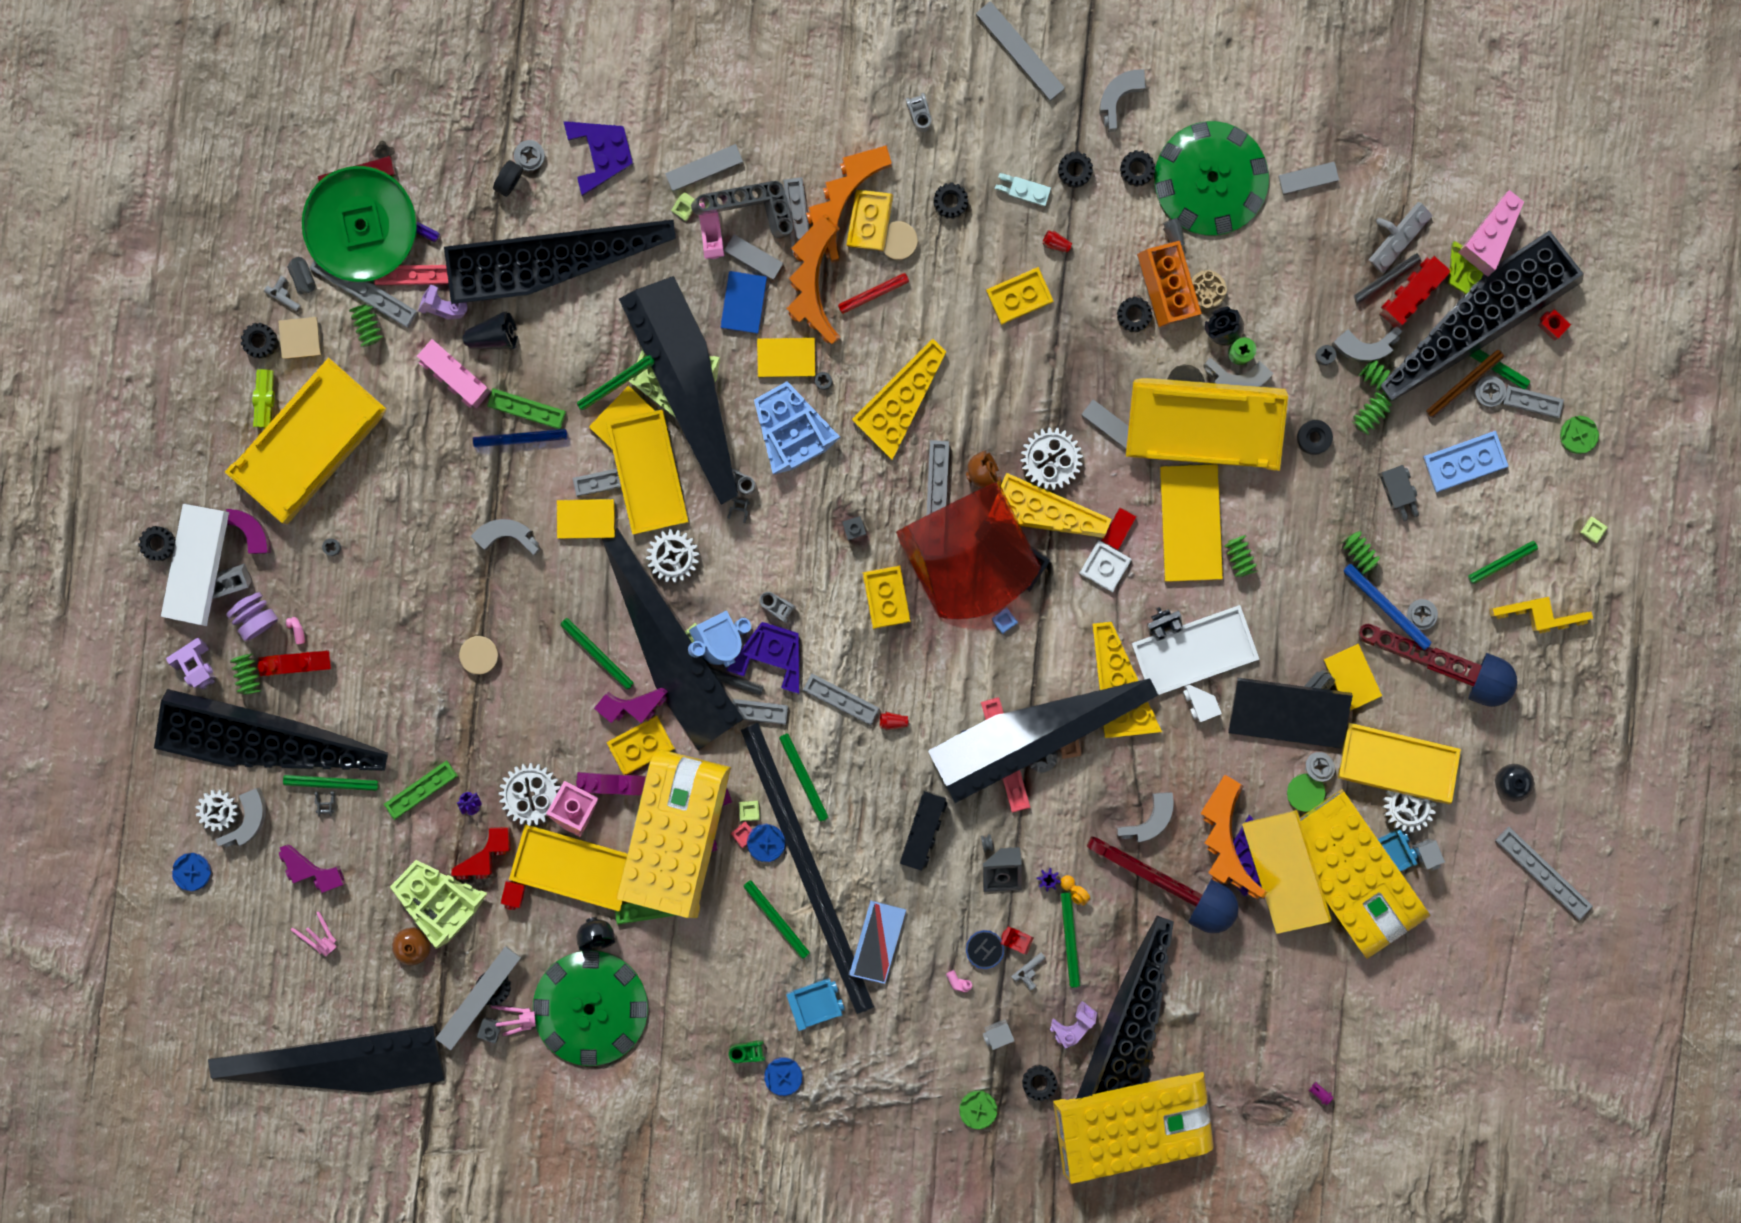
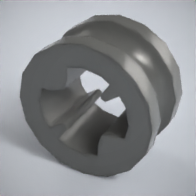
[815,372,832,390]
[322,538,341,556]
[981,834,993,853]

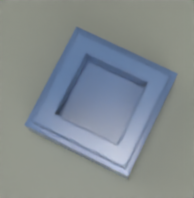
[991,607,1018,634]

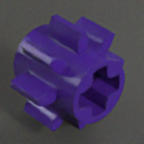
[457,792,482,816]
[1037,867,1061,892]

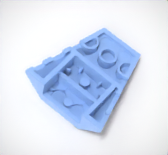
[754,381,841,475]

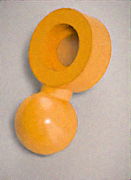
[1060,875,1090,906]

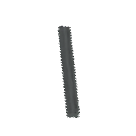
[1354,253,1422,304]
[712,668,764,696]

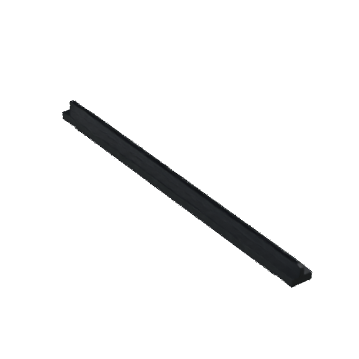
[740,723,874,1014]

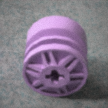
[226,592,279,642]

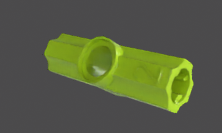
[252,369,275,428]

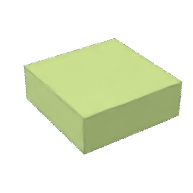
[1580,517,1608,543]
[739,801,760,821]

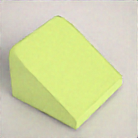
[671,192,694,222]

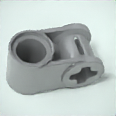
[905,93,931,132]
[732,468,756,495]
[760,592,797,623]

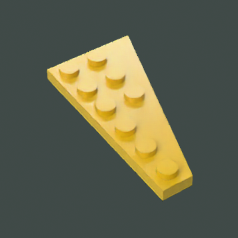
[852,339,946,460]
[986,473,1112,538]
[1092,622,1162,738]

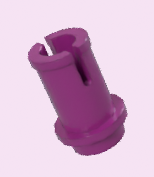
[1308,1082,1333,1106]

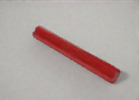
[838,273,909,314]

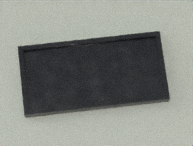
[1228,677,1353,749]

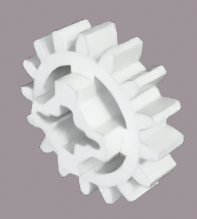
[196,790,239,831]

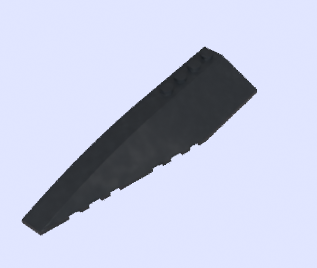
[444,219,676,304]
[1380,230,1584,401]
[619,276,738,505]
[602,528,745,750]
[928,678,1159,803]
[154,689,388,771]
[1076,916,1174,1099]
[208,1023,445,1093]

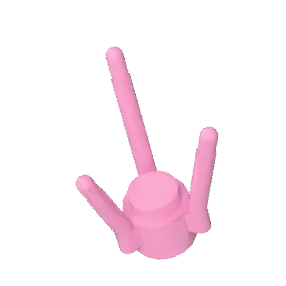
[291,912,337,956]
[491,1005,536,1036]

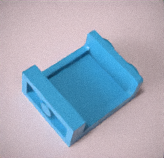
[1378,829,1418,871]
[786,978,845,1031]

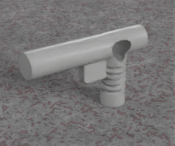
[264,276,301,312]
[1011,952,1046,990]

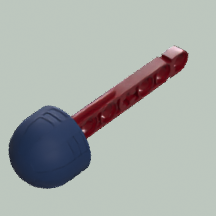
[1358,624,1518,707]
[1087,836,1239,933]

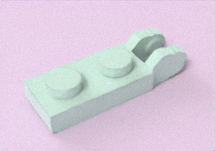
[995,173,1051,207]

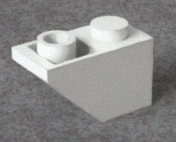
[1183,685,1222,722]

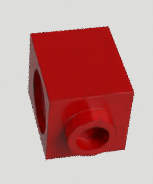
[1538,309,1571,341]
[500,880,526,910]

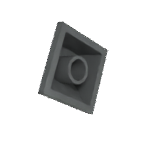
[983,847,1022,892]

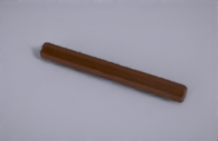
[1426,350,1505,418]

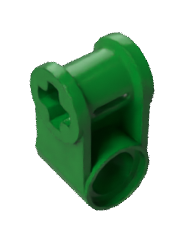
[728,1040,766,1063]

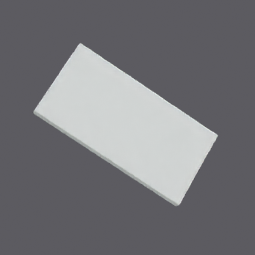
[161,504,229,626]
[1131,605,1259,695]

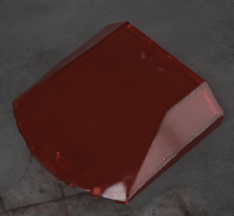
[896,481,1041,620]

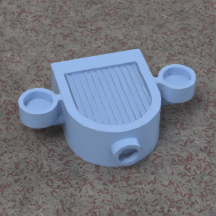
[688,610,751,667]

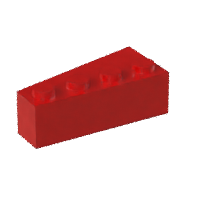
[1380,256,1451,328]

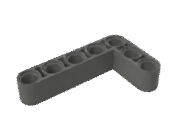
[691,181,793,239]

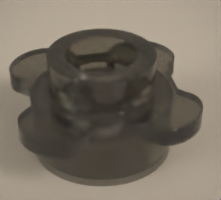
[372,141,395,159]

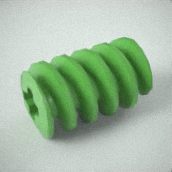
[349,305,383,347]
[1228,337,1256,365]
[1358,360,1390,400]
[1352,392,1392,436]
[1340,531,1380,575]
[1224,535,1258,577]
[230,654,262,695]

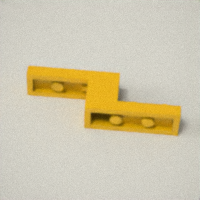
[1489,597,1593,634]

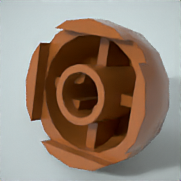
[966,450,1001,490]
[392,927,431,966]

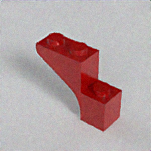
[258,650,331,676]
[451,827,511,879]

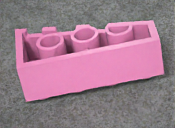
[1458,190,1524,276]
[417,339,491,408]

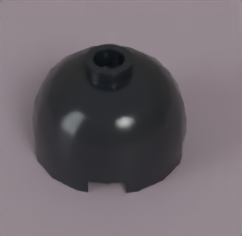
[1204,306,1244,346]
[1495,763,1535,802]
[576,917,615,952]

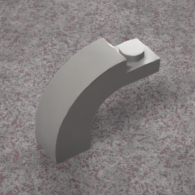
[1099,69,1145,132]
[1332,326,1402,362]
[1204,358,1274,387]
[471,519,540,555]
[215,788,266,848]
[1116,792,1173,842]

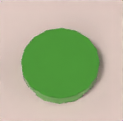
[1560,416,1599,454]
[1287,773,1325,812]
[959,1091,997,1129]

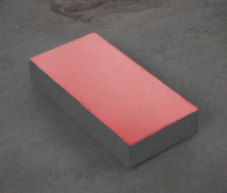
[1101,507,1137,550]

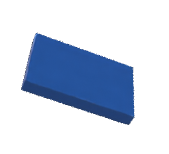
[720,271,767,334]

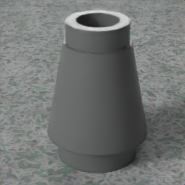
[1163,218,1185,245]

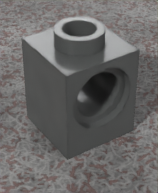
[842,516,866,541]
[477,1017,503,1043]

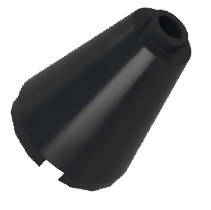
[462,311,518,350]

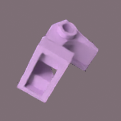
[418,285,467,320]
[166,638,216,690]
[1050,1001,1097,1049]

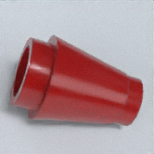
[1042,230,1072,253]
[879,712,908,731]

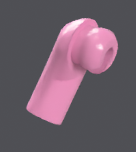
[286,617,305,644]
[946,970,972,992]

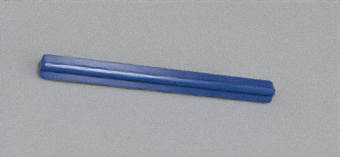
[1344,564,1432,650]

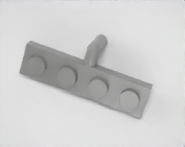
[1369,202,1433,273]

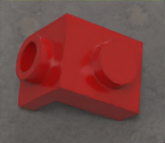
[1001,926,1034,955]

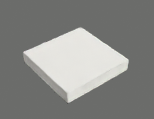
[1079,540,1132,592]

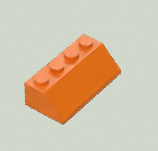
[1137,241,1202,327]

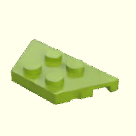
[1448,241,1484,295]

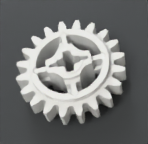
[646,529,699,583]
[1382,790,1436,833]

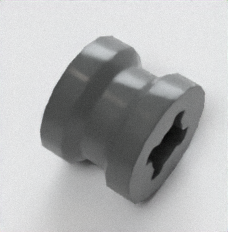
[1315,345,1336,365]

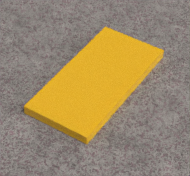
[606,410,688,535]
[1160,464,1223,582]
[1338,723,1461,805]
[1242,810,1331,934]
[509,824,628,912]

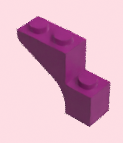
[594,688,668,723]
[576,772,646,795]
[279,845,346,893]

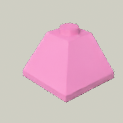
[546,781,598,837]

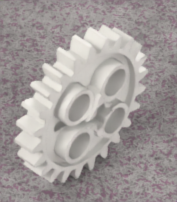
[1020,427,1083,490]
[499,763,561,826]

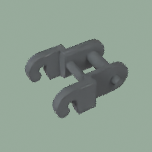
[727,497,750,523]
[315,791,335,817]

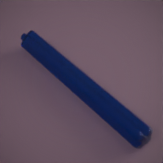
[472,429,568,447]

